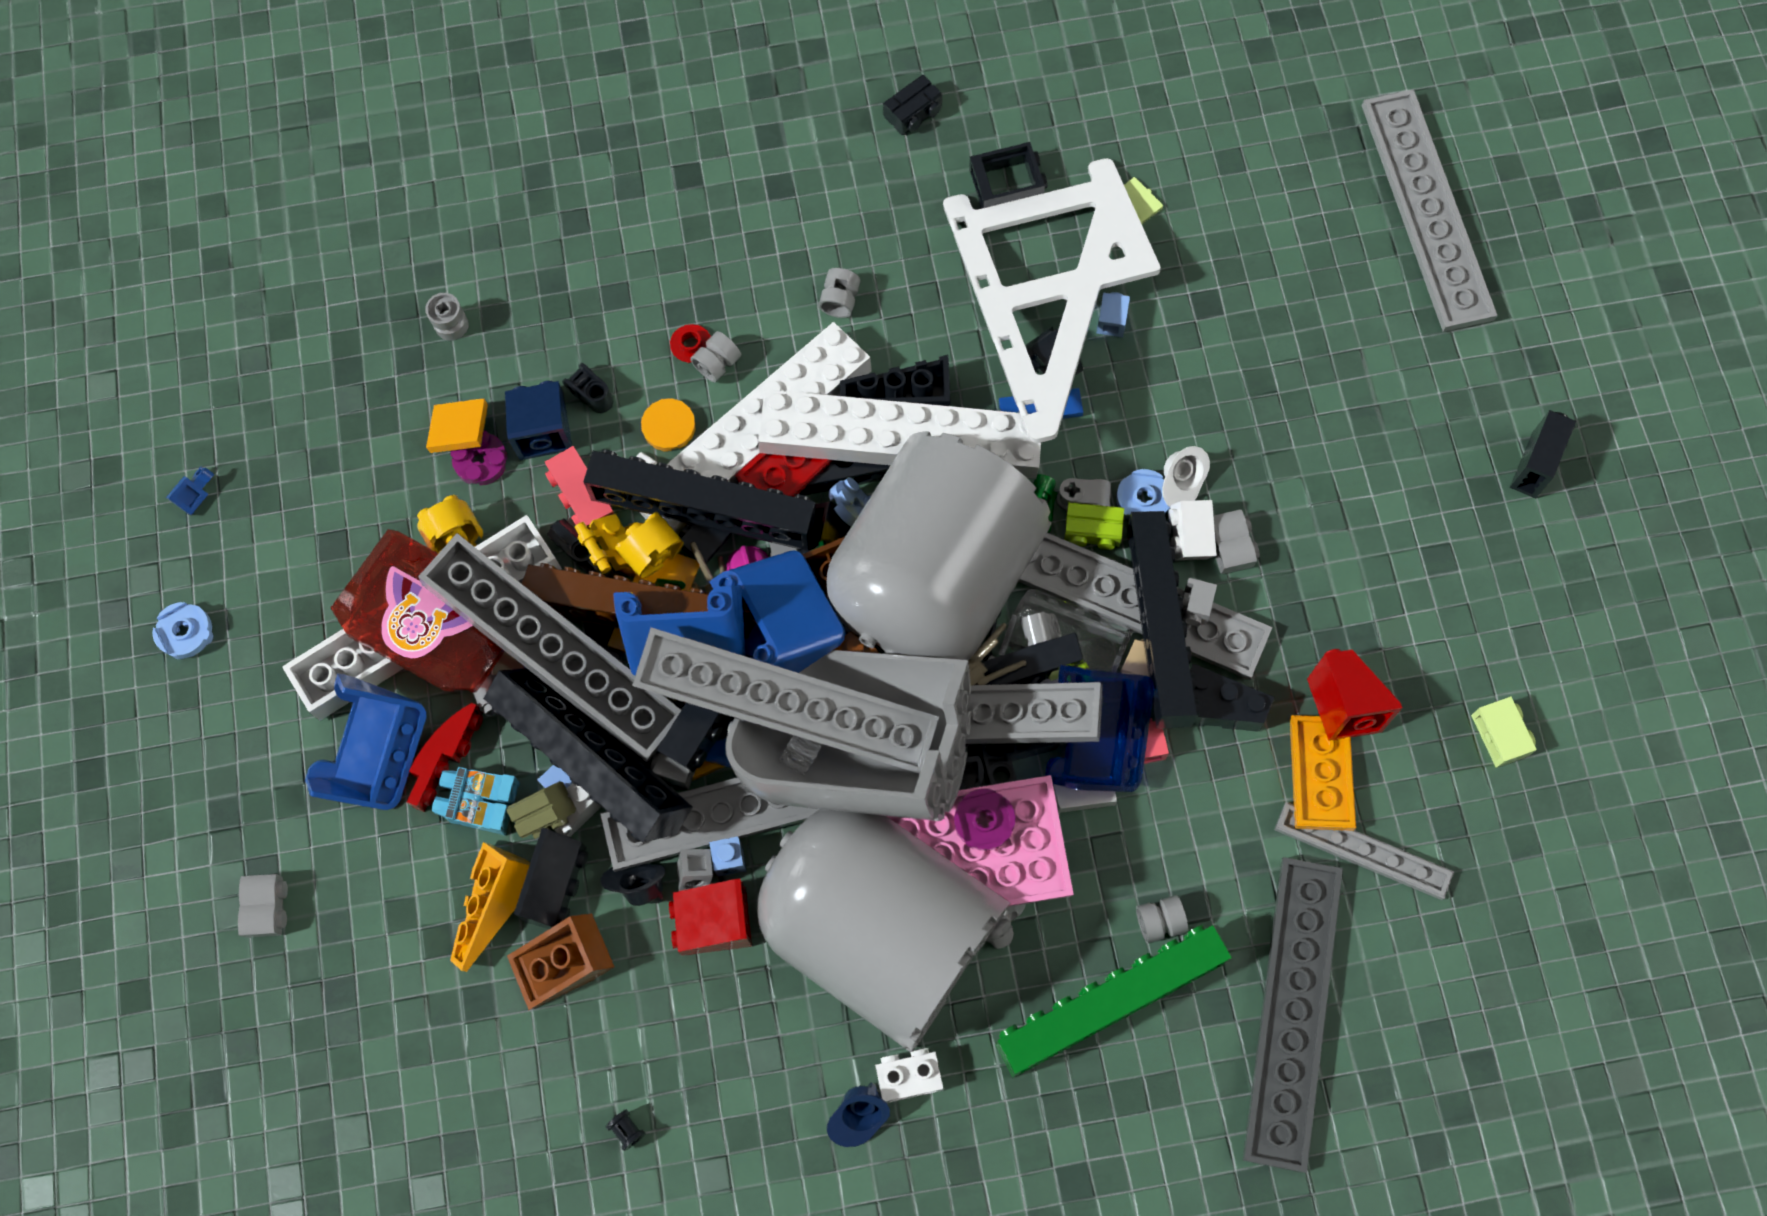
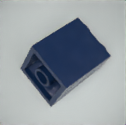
[505,381,572,461]

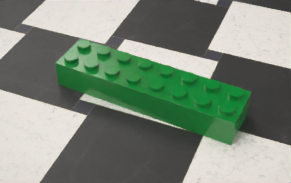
[996,924,1232,1078]

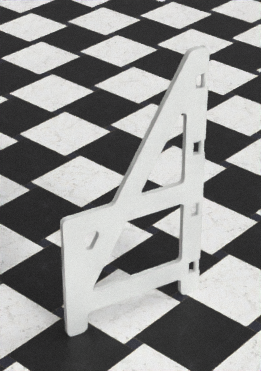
[943,159,1160,443]

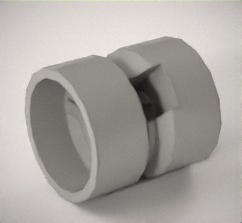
[818,268,861,318]
[425,293,469,341]
[690,331,741,383]
[1136,895,1188,944]

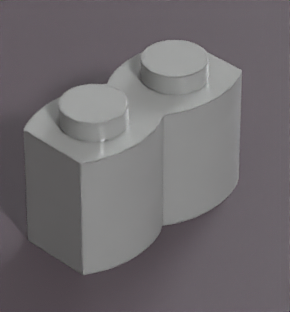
[1213,509,1260,574]
[238,874,288,938]

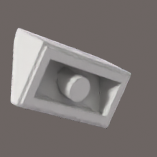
[1053,776,1117,813]

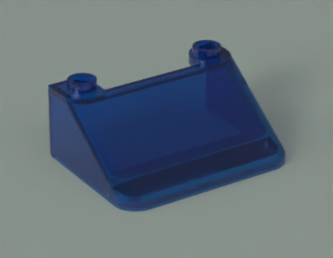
[1045,665,1154,792]

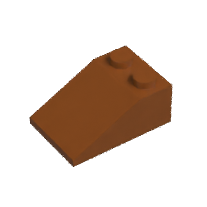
[507,913,614,1010]

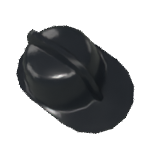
[601,864,665,906]

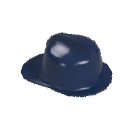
[827,1082,890,1147]

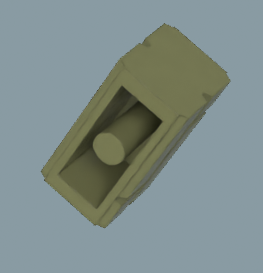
[506,781,576,839]

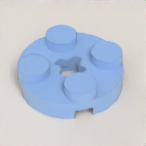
[1116,469,1170,519]
[829,477,871,527]
[152,602,213,659]

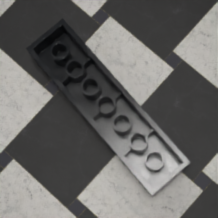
[583,450,816,551]
[483,668,693,843]

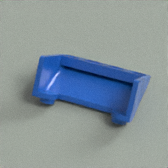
[709,550,845,673]
[614,585,746,676]
[305,673,426,810]

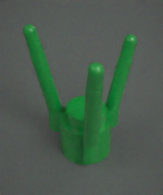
[1032,474,1057,533]

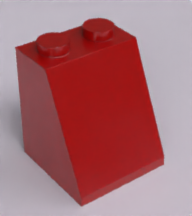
[1307,649,1402,741]
[669,878,752,956]

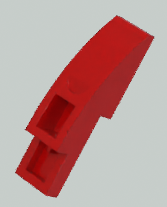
[407,703,483,812]

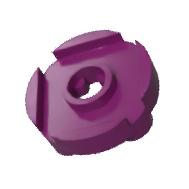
[451,430,508,486]
[954,788,1015,851]

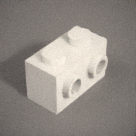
[1168,500,1216,561]
[876,1048,943,1103]

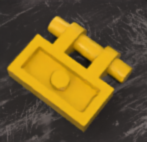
[575,514,630,574]

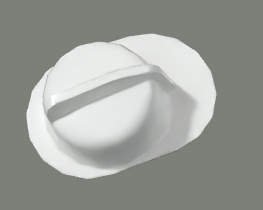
[1162,446,1210,507]

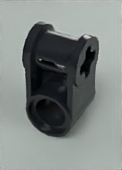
[562,363,613,413]

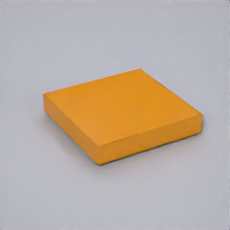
[426,398,488,453]

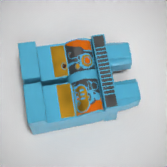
[432,767,520,836]

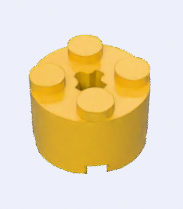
[417,495,483,558]
[615,512,684,578]

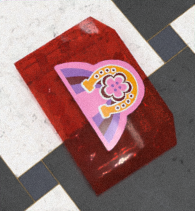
[331,529,505,693]

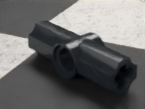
[547,518,622,579]

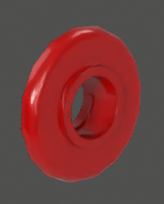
[670,324,711,363]

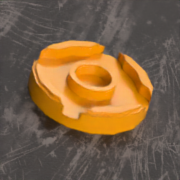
[641,398,696,452]

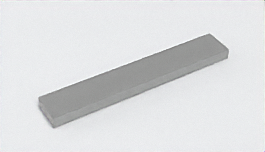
[1274,802,1454,900]

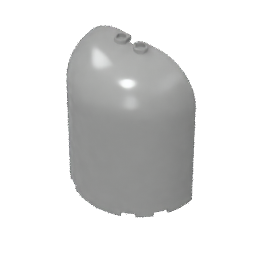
[827,431,1051,660]
[726,650,971,821]
[757,809,1010,1053]

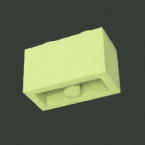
[1471,697,1537,768]

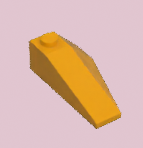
[450,842,530,972]

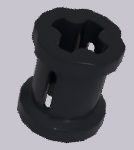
[605,1109,646,1152]

